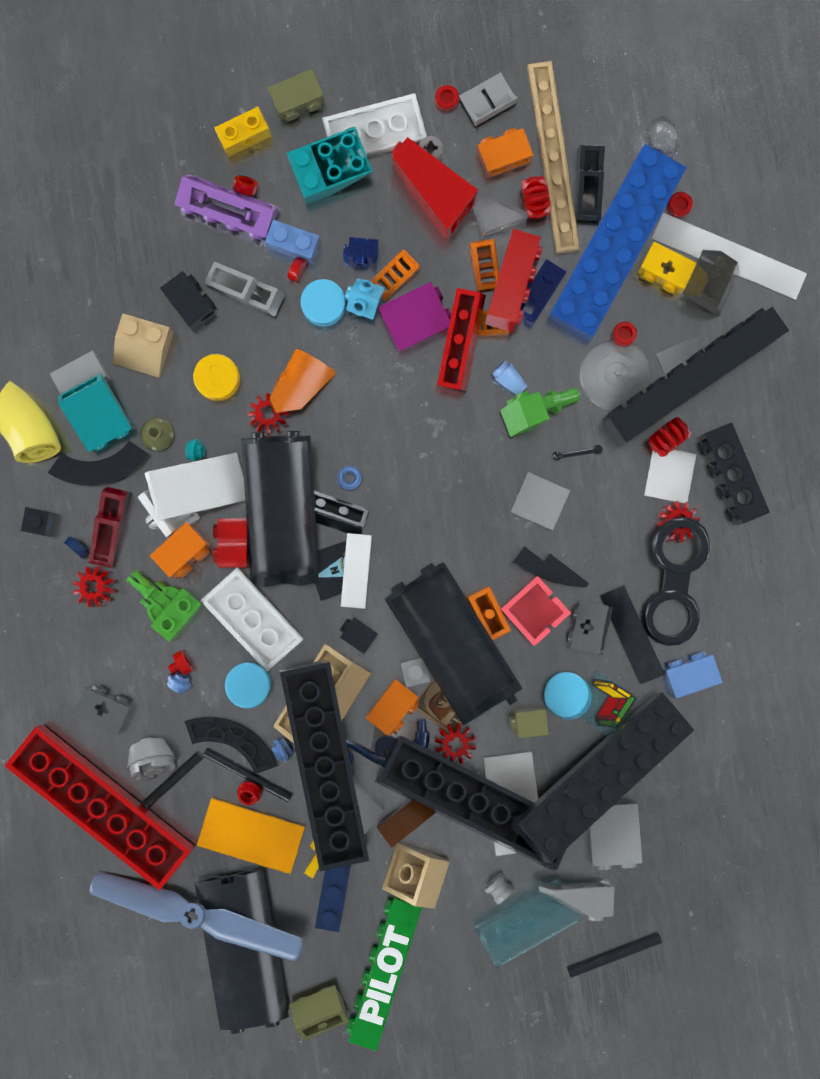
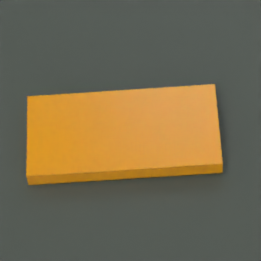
[197,797,305,874]

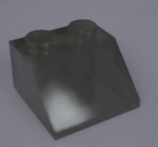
[683,250,739,316]

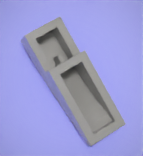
[204,262,285,317]

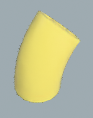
[0,381,61,463]

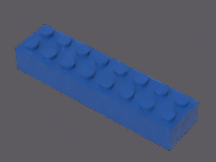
[548,144,687,342]

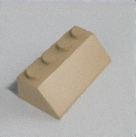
[273,644,371,743]

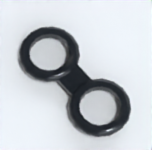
[643,517,711,646]

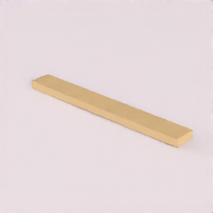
[527,61,580,255]

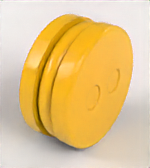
[193,354,240,401]

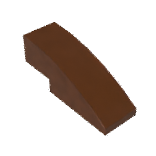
[377,800,436,848]

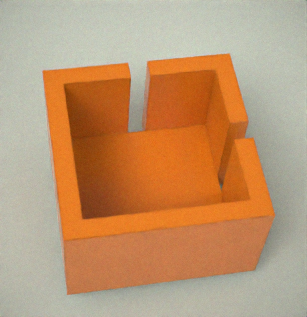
[150,522,212,579]

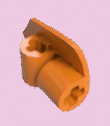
[269,349,336,413]

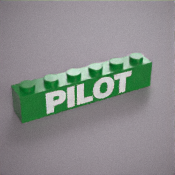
[345,896,422,1051]

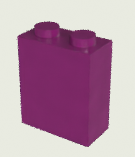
[378,282,451,354]

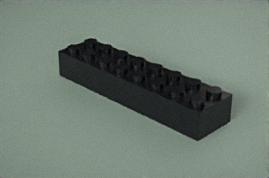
[603,306,789,447]
[280,659,370,871]
[511,692,694,863]
[375,735,566,870]

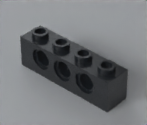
[700,422,770,525]

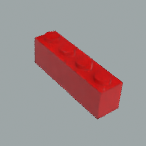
[485,229,543,332]
[437,288,486,391]

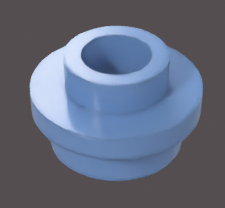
[337,466,362,490]
[167,672,191,694]
[271,738,293,762]

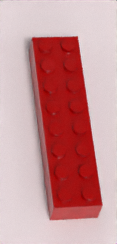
[4,725,195,891]

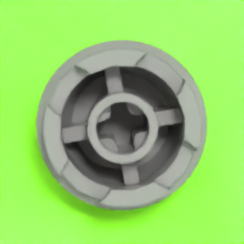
[127,737,176,781]

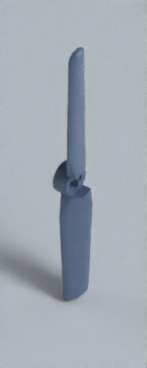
[90,871,303,961]

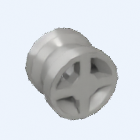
[419,136,443,161]
[484,873,515,905]

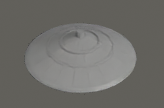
[580,340,651,410]

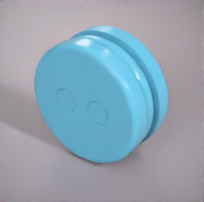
[300,279,346,327]
[225,662,272,708]
[544,672,592,720]

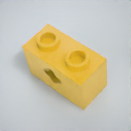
[214,107,271,157]
[637,241,697,294]

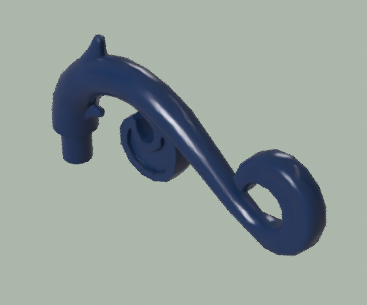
[346,720,430,766]

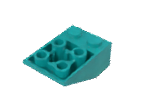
[287,127,373,205]

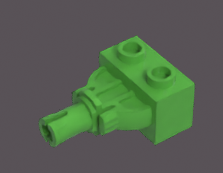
[500,388,580,437]
[126,569,204,642]

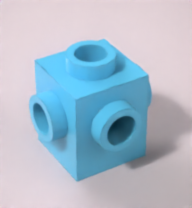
[345,278,384,320]

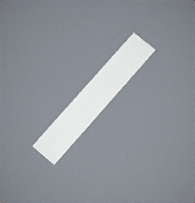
[652,213,807,300]

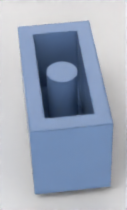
[265,220,321,265]
[663,651,723,698]

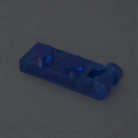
[520,259,567,329]

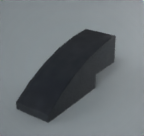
[576,144,605,221]
[511,546,589,588]

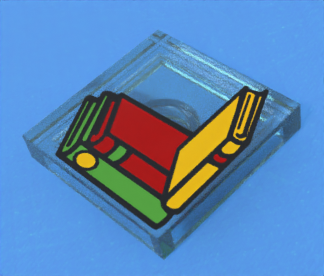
[579,670,638,736]

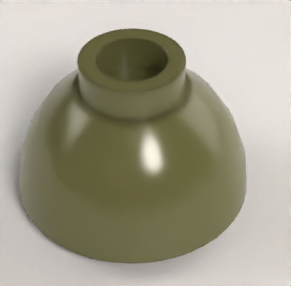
[140,418,174,451]

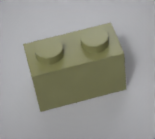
[268,69,325,121]
[509,706,549,738]
[289,985,349,1041]

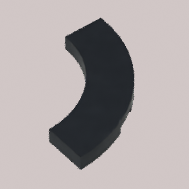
[48,441,150,486]
[184,716,278,774]

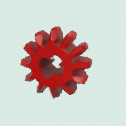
[521,176,551,219]
[247,393,289,435]
[648,417,692,457]
[658,501,700,543]
[72,566,115,607]
[435,723,476,764]

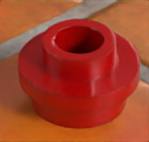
[237,782,262,805]

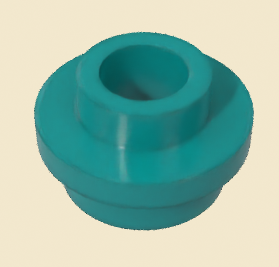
[185,439,206,462]

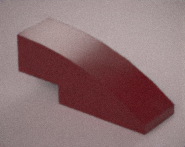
[88,487,130,568]

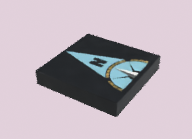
[315,541,346,601]

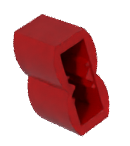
[213,518,249,568]

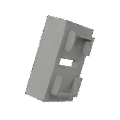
[459,72,518,126]

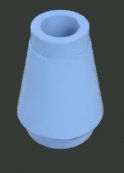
[491,360,527,395]

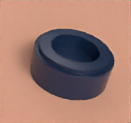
[64,537,88,559]

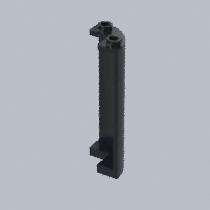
[241,431,319,587]
[385,562,523,725]
[194,870,289,1034]

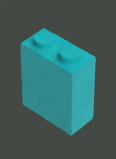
[57,373,132,452]

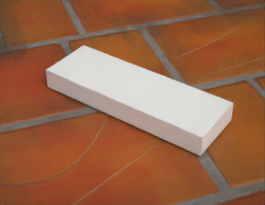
[341,533,372,609]

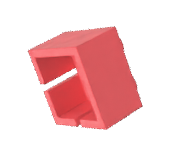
[500,576,571,646]

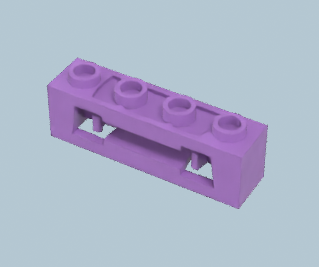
[174,174,279,240]

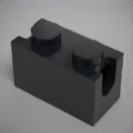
[160,271,215,331]

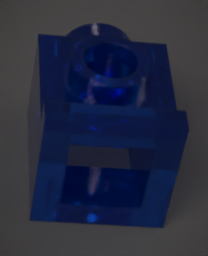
[343,237,379,269]

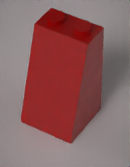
[392,137,478,240]

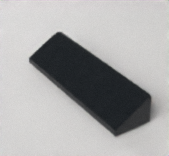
[314,491,370,534]
[600,585,665,684]

